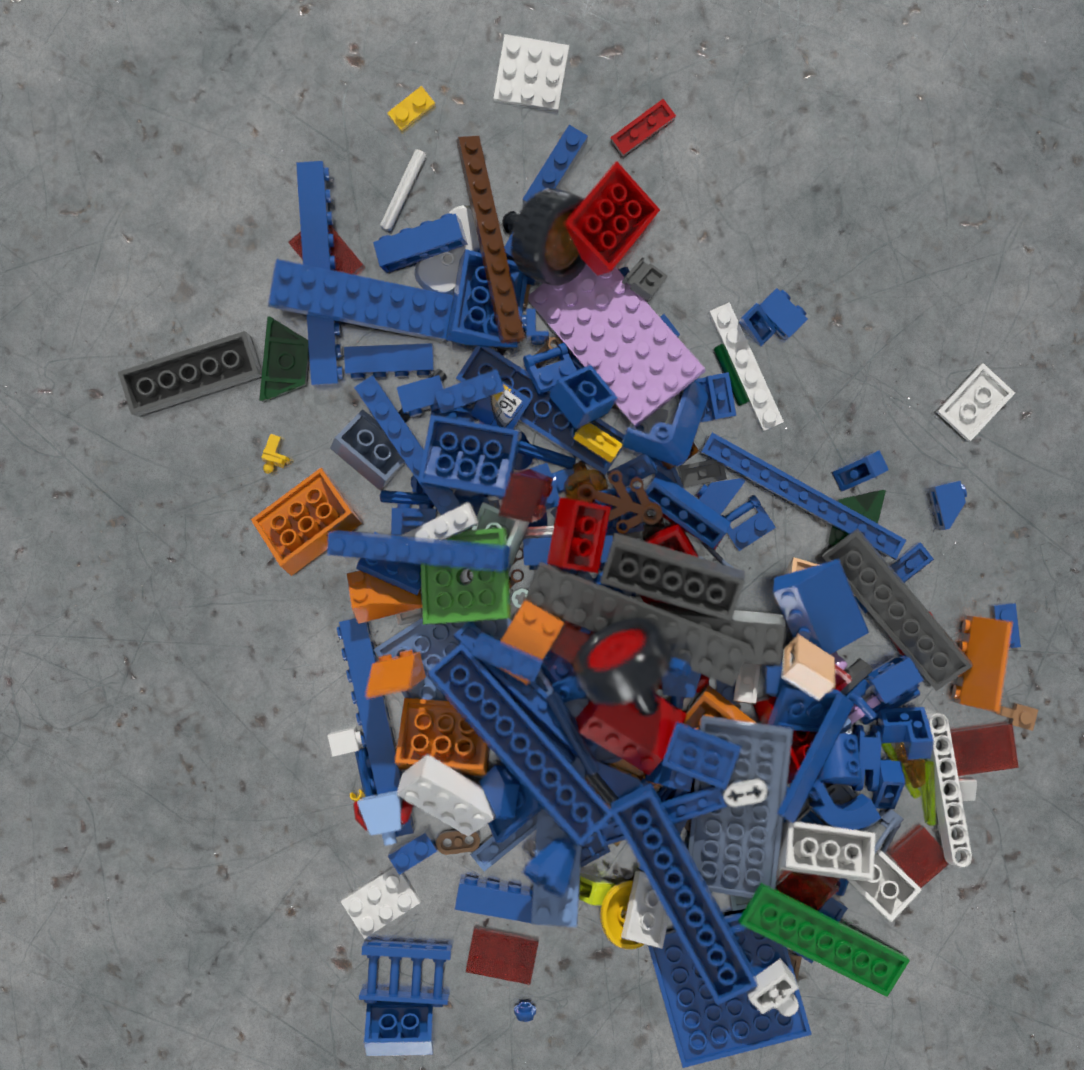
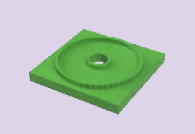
[421,528,511,625]

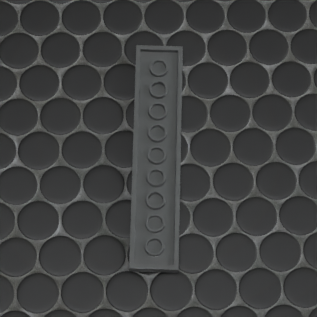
[525,562,751,686]

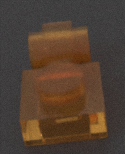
[897,745,931,788]

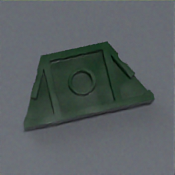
[259,316,309,402]
[827,490,886,547]

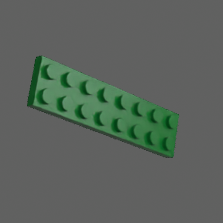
[738,883,910,997]

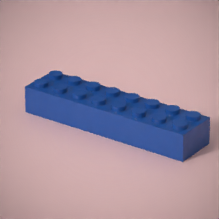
[267,259,453,342]
[456,346,625,476]

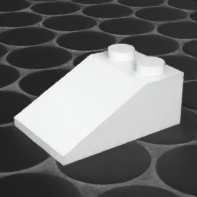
[847,849,922,923]

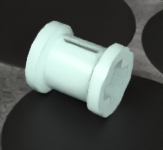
[512,588,528,608]

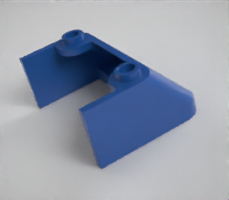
[622,379,708,466]

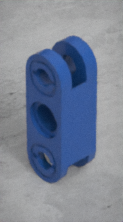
[851,724,882,792]

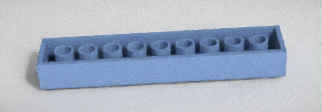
[531,699,589,927]

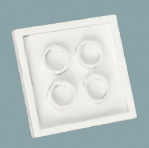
[493,34,569,112]

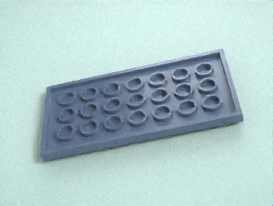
[688,716,793,898]

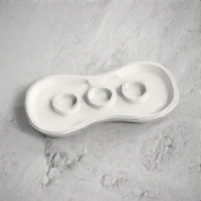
[415,205,480,295]

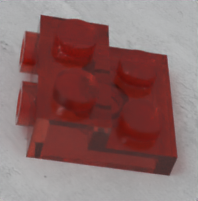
[776,871,841,910]

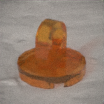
[563,461,608,503]

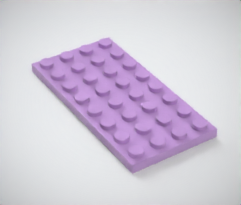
[528,264,705,428]

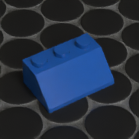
[364,1002,434,1056]

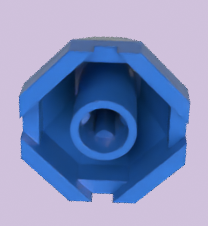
[522,837,576,898]

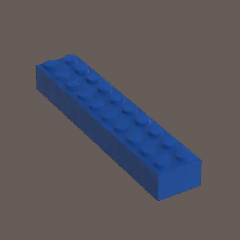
[427,643,614,847]
[611,783,758,1005]

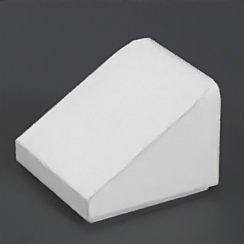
[959,778,977,801]

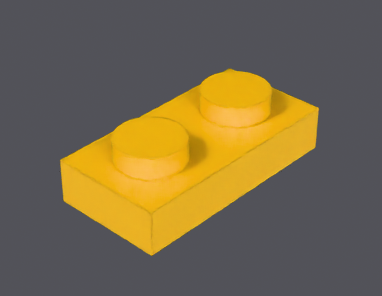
[387,86,435,132]
[573,422,623,463]

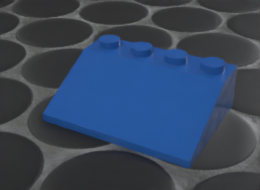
[446,249,528,348]
[418,415,522,498]
[773,559,869,655]

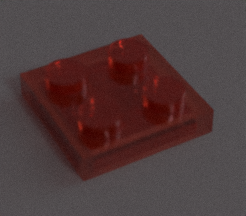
[889,826,949,888]

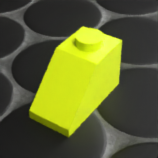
[579,873,614,905]

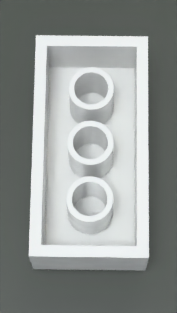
[397,754,495,836]
[778,821,875,881]

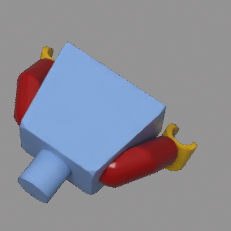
[350,789,414,846]

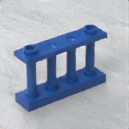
[359,941,452,1007]

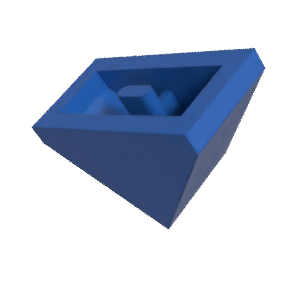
[738,303,777,346]

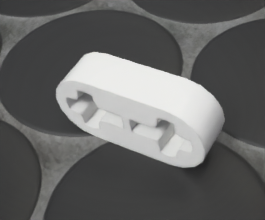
[724,779,767,806]

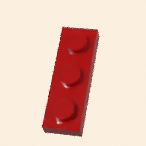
[610,99,676,157]

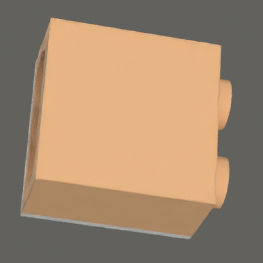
[782,634,835,700]

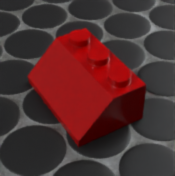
[547,497,611,573]

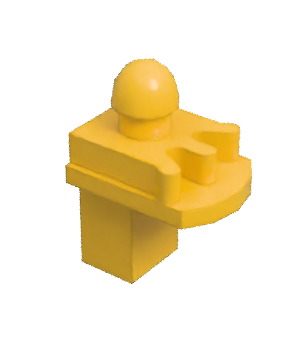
[261,434,291,474]

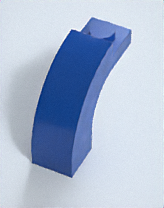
[809,779,881,830]

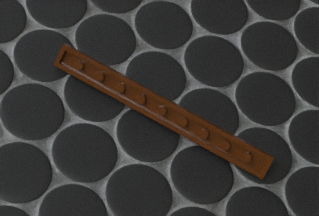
[456,136,525,343]

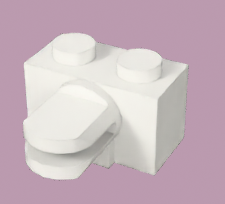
[747,959,799,1016]

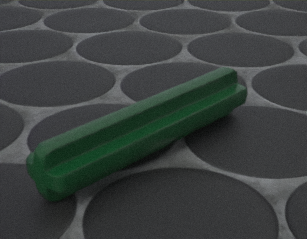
[714,344,750,406]

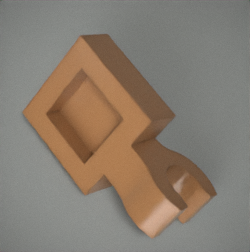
[996,703,1038,731]

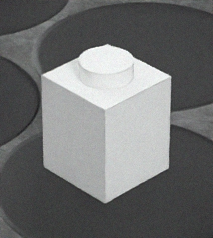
[327,727,362,757]

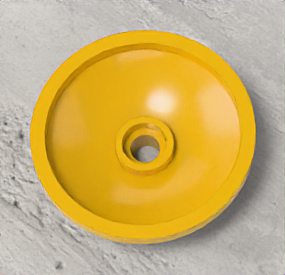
[600,881,645,949]

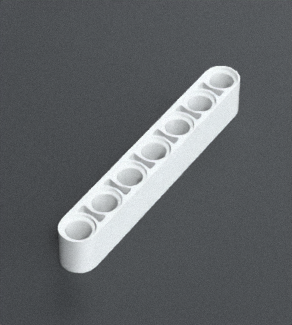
[926,713,972,867]

